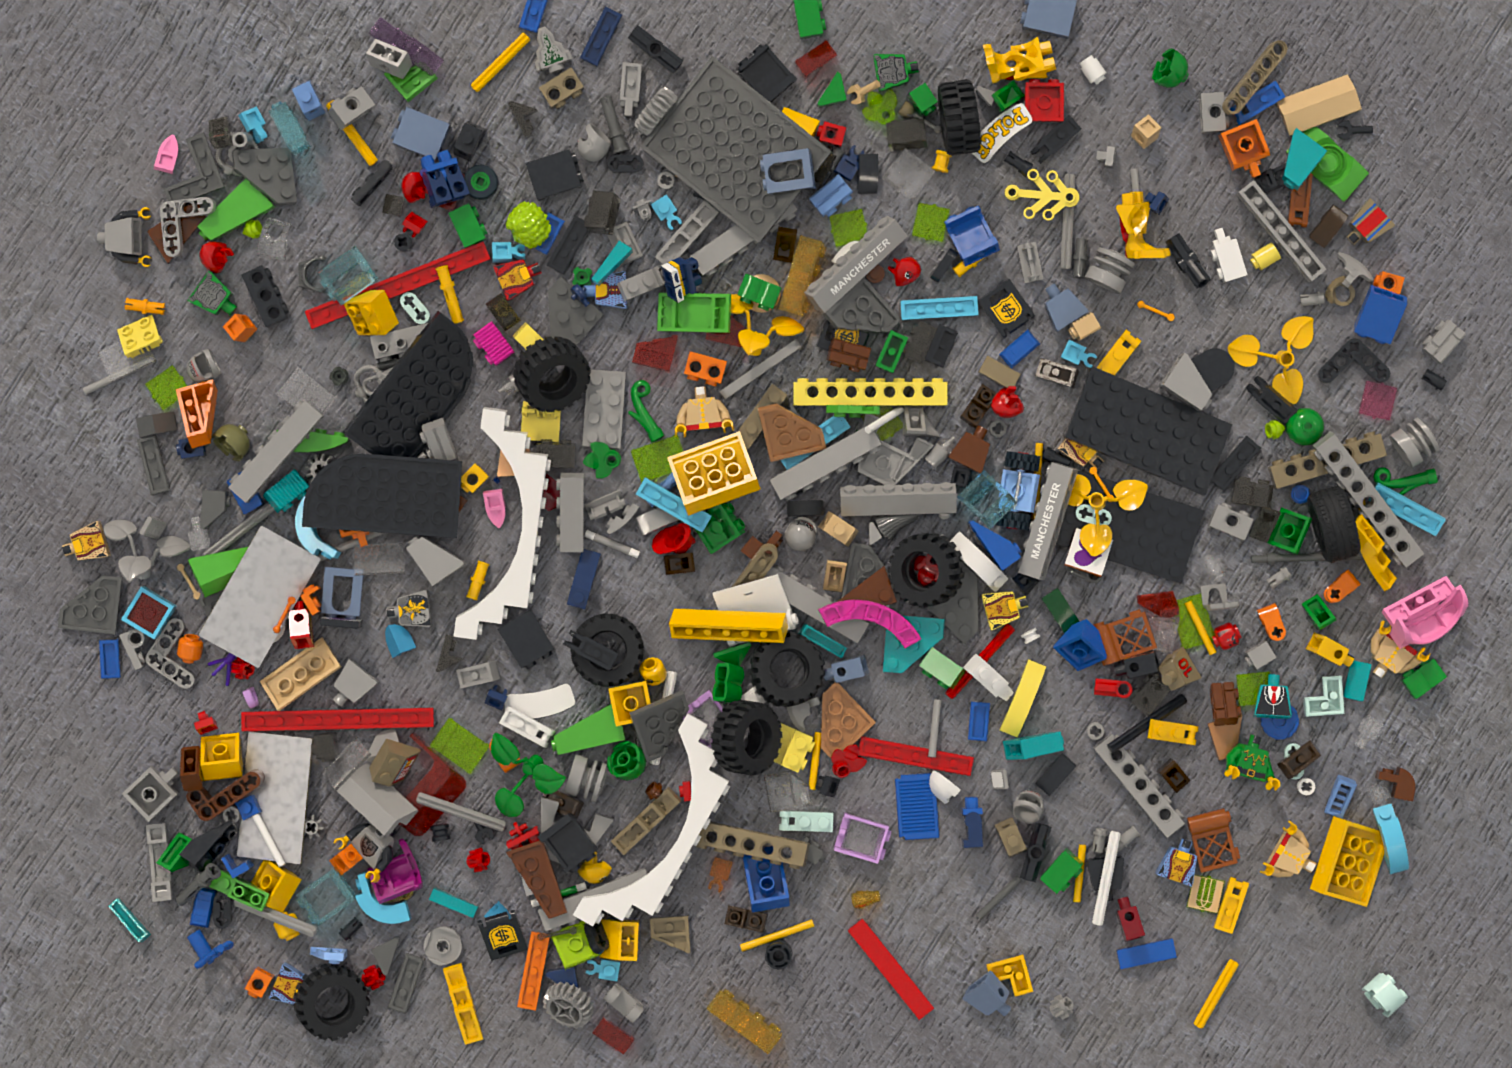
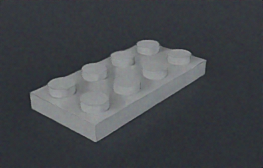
[582,369,626,449]

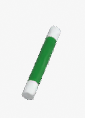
[530,882,587,908]

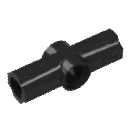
[628,25,684,74]
[1019,822,1052,883]

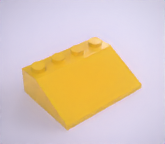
[667,431,761,516]
[1310,816,1384,907]

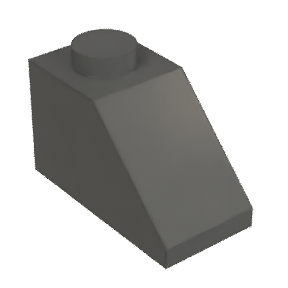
[200,490,231,529]

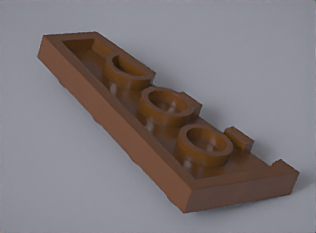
[506,840,568,919]

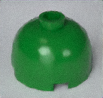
[1152,48,1189,88]
[1285,408,1324,446]
[607,741,646,781]

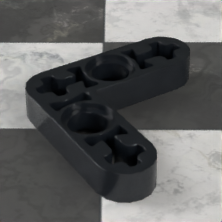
[1318,338,1391,383]

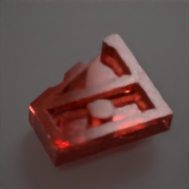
[632,335,678,372]
[1137,591,1180,618]

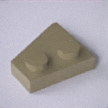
[650,915,691,953]

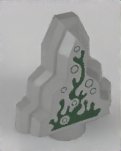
[535,27,573,74]

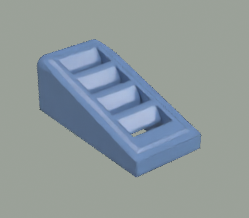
[1324,775,1357,819]

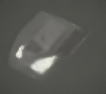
[1145,613,1180,654]

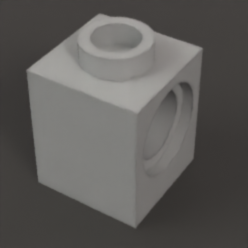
[1244,641,1276,669]

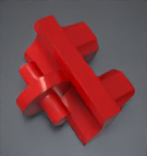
[506,821,540,850]

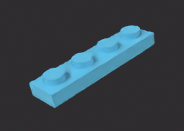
[900,296,978,320]
[780,416,850,470]
[636,477,712,532]
[1368,483,1446,536]

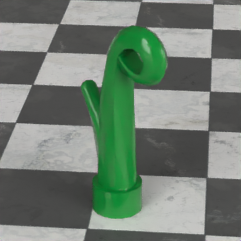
[628,380,665,443]
[1374,467,1437,495]

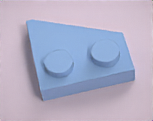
[310,947,348,964]

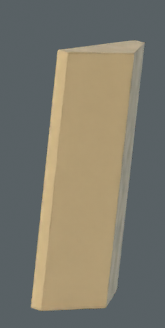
[1276,74,1362,136]
[260,637,341,711]

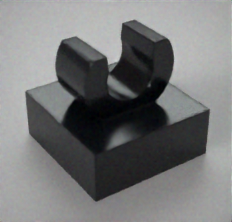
[815,775,841,798]

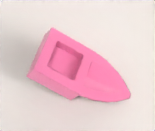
[154,135,178,174]
[483,489,506,528]

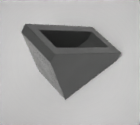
[136,411,178,438]
[371,936,400,976]

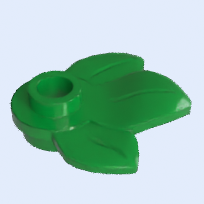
[583,442,621,478]

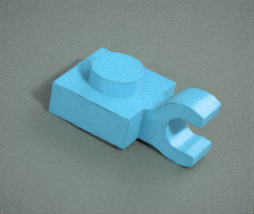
[238,106,267,144]

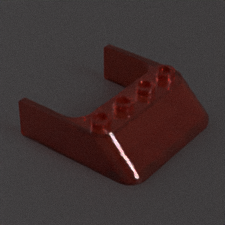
[398,732,466,836]

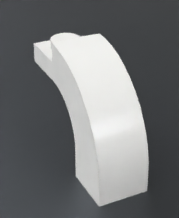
[950,531,1008,593]

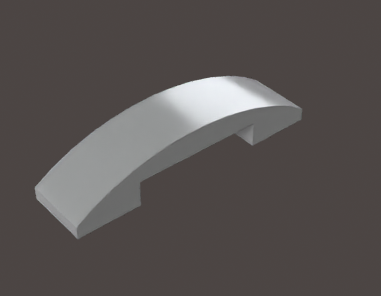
[146,823,172,902]

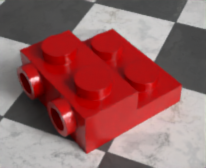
[1024,79,1064,122]

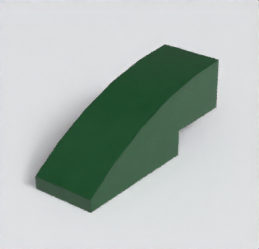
[1041,588,1080,633]

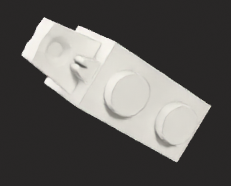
[1210,228,1247,283]
[963,654,1014,701]

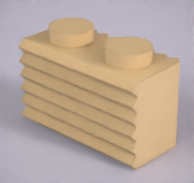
[1068,312,1101,341]

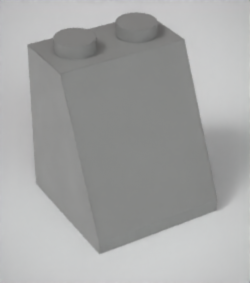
[1159,353,1212,411]
[406,536,467,586]

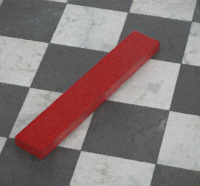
[858,736,974,776]
[848,918,934,1020]

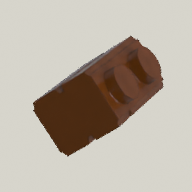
[826,338,871,373]
[1209,682,1241,726]
[180,746,203,791]

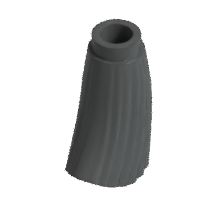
[874,514,918,541]

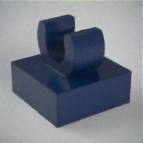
[1145,191,1169,215]
[485,685,508,711]

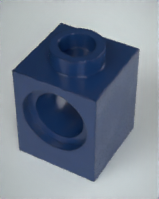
[176,439,207,459]

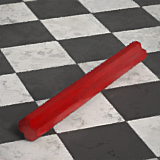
[945,624,1015,699]

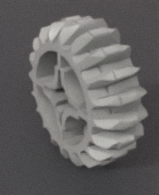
[635,87,678,136]
[543,982,594,1029]

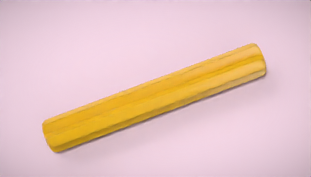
[471,33,530,92]
[326,100,378,166]
[1194,959,1239,1029]

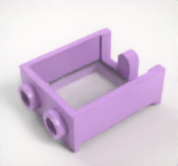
[682,690,723,748]
[834,812,891,864]

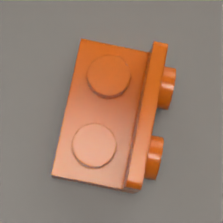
[301,584,322,616]

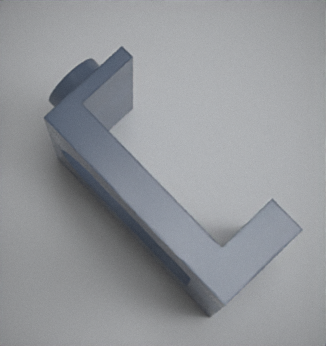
[760,148,816,195]
[321,567,365,620]

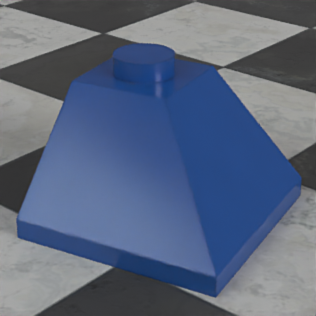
[1053,619,1107,671]

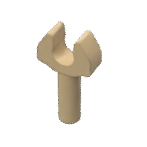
[847,80,880,104]

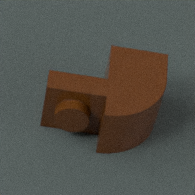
[740,530,783,559]
[1375,767,1415,802]

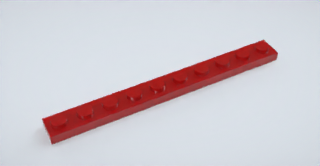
[305,241,491,329]
[241,707,434,731]

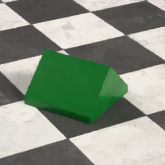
[1267,507,1312,554]

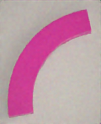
[818,600,921,648]

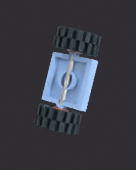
[995,451,1041,531]

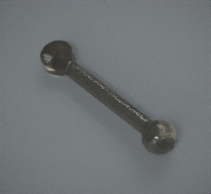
[537,926,577,941]

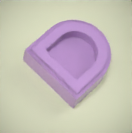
[243,687,259,708]

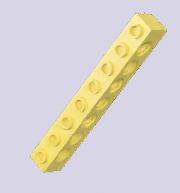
[793,378,947,406]

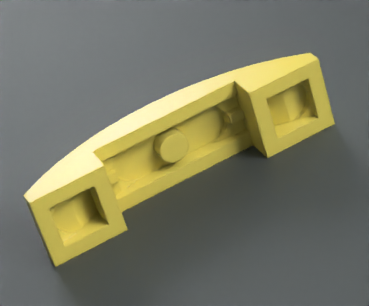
[1000,659,1046,737]

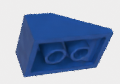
[967,520,1022,570]
[743,846,790,912]

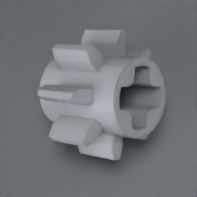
[303,815,324,839]
[1050,994,1073,1020]

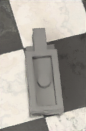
[620,62,642,117]

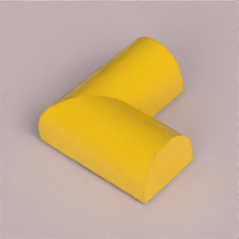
[986,954,1033,997]

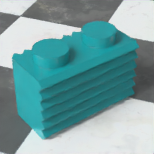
[263,469,309,513]

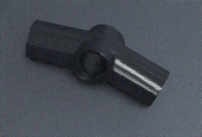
[1165,233,1210,289]

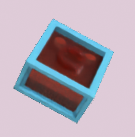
[121,586,177,640]

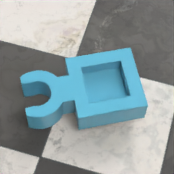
[651,194,682,230]
[491,242,525,263]
[1061,340,1097,368]
[586,959,620,981]

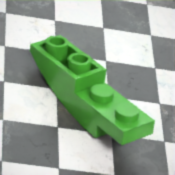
[276,428,350,452]
[209,869,270,912]

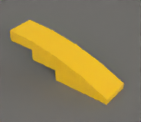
[1355,514,1397,591]
[443,963,483,1045]

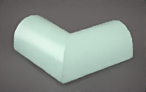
[1303,675,1344,717]

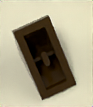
[664,552,695,575]
[1157,758,1191,793]

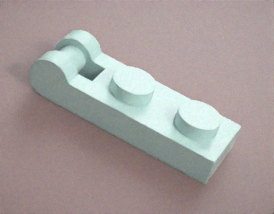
[779,811,833,832]

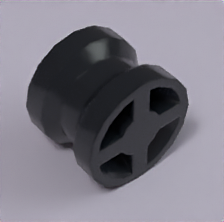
[430,823,451,842]

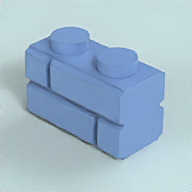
[808,174,853,217]

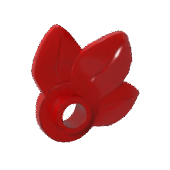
[914,554,939,586]
[831,745,867,778]

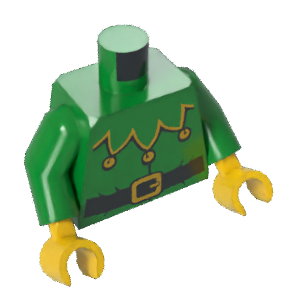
[1224,735,1280,791]

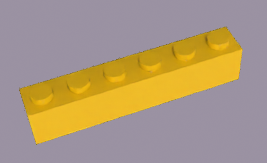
[669,609,788,643]

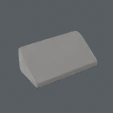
[606,221,643,266]

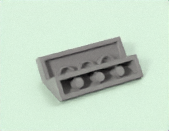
[335,763,418,837]

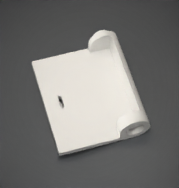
[713,574,799,647]

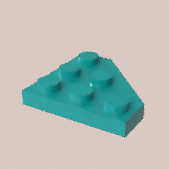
[883,615,945,673]

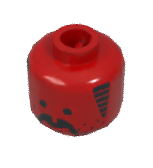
[1212,622,1242,650]

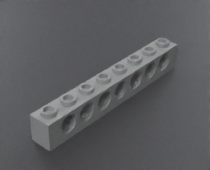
[1312,432,1424,568]

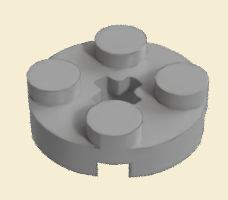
[423,926,462,965]

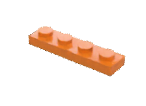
[517,931,550,1011]

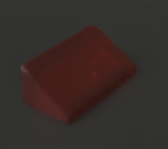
[795,40,837,77]
[592,1017,635,1055]

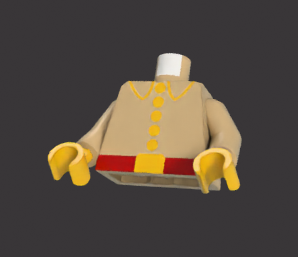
[675,386,734,437]
[1371,621,1431,678]
[1260,820,1316,878]

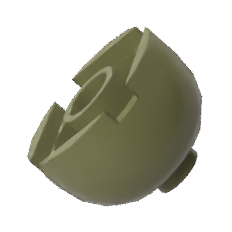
[211,424,250,462]

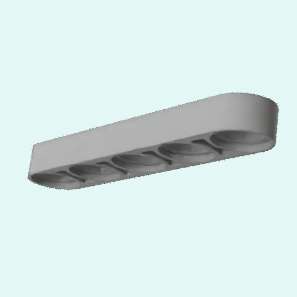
[720,339,802,399]

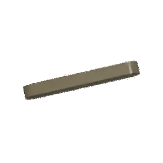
[1222,40,1288,115]

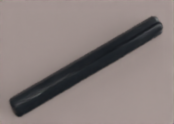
[1107,694,1187,753]

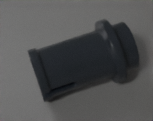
[1421,369,1447,390]
[339,917,363,941]

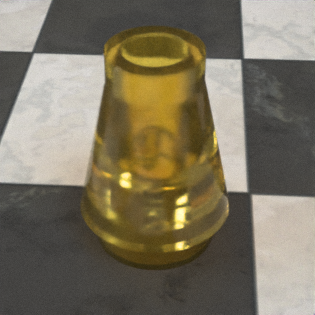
[851,890,880,910]

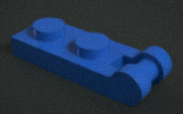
[1229,81,1285,125]

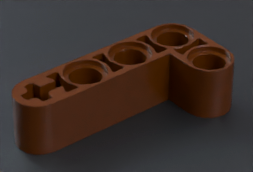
[186,769,265,821]

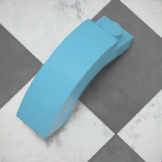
[295,496,342,560]
[1373,804,1409,874]
[355,872,411,924]

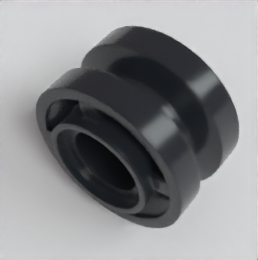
[765,940,793,970]

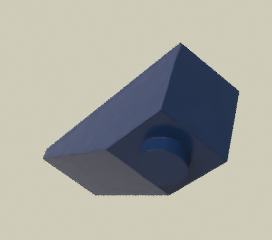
[567,549,601,609]

